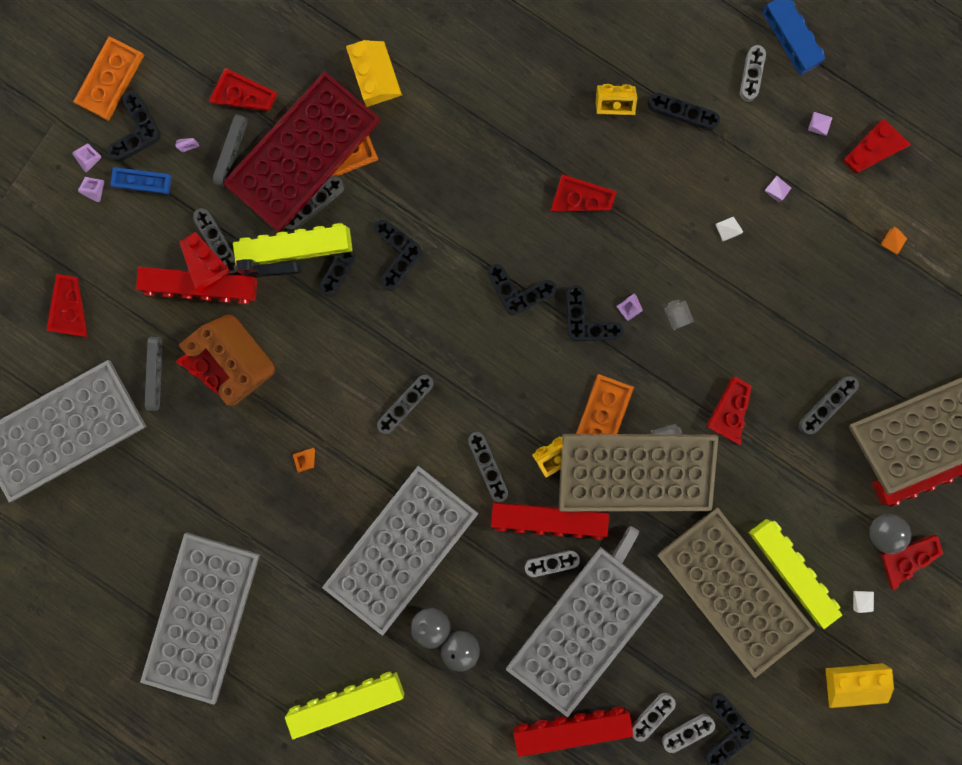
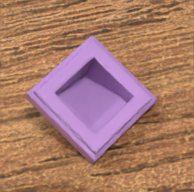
[808,112,832,136]
[175,138,199,152]
[73,144,101,172]
[765,176,791,203]
[78,177,104,202]
[617,293,643,321]

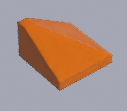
[881,227,907,255]
[293,448,315,473]

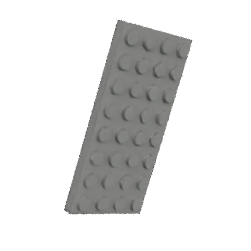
[0,360,147,502]
[322,465,478,636]
[140,533,260,705]
[506,547,663,717]

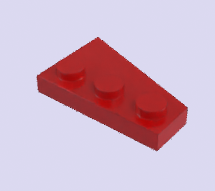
[209,68,278,111]
[842,119,911,174]
[551,174,617,211]
[179,232,229,292]
[47,274,88,337]
[175,349,230,396]
[706,376,752,445]
[880,534,943,590]

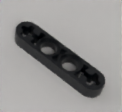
[648,93,720,130]

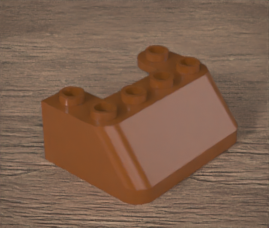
[179,314,275,406]

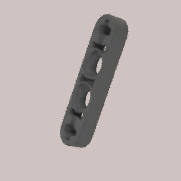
[213,114,247,187]
[285,176,344,231]
[193,208,239,275]
[145,336,162,411]
[377,375,434,434]
[799,376,859,434]
[468,432,508,502]

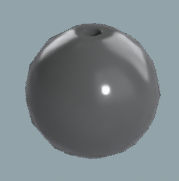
[869,514,912,554]
[411,608,451,649]
[440,630,480,672]

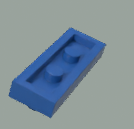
[110,167,172,194]

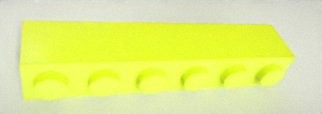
[233,223,352,265]
[748,519,842,629]
[285,672,405,740]

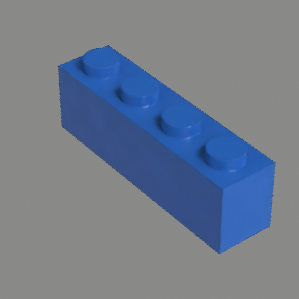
[762,0,825,76]

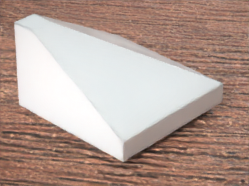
[715,217,743,242]
[853,591,874,613]

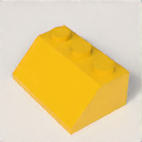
[346,40,402,107]
[825,663,894,708]

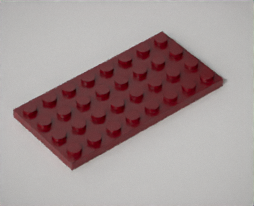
[223,71,381,232]

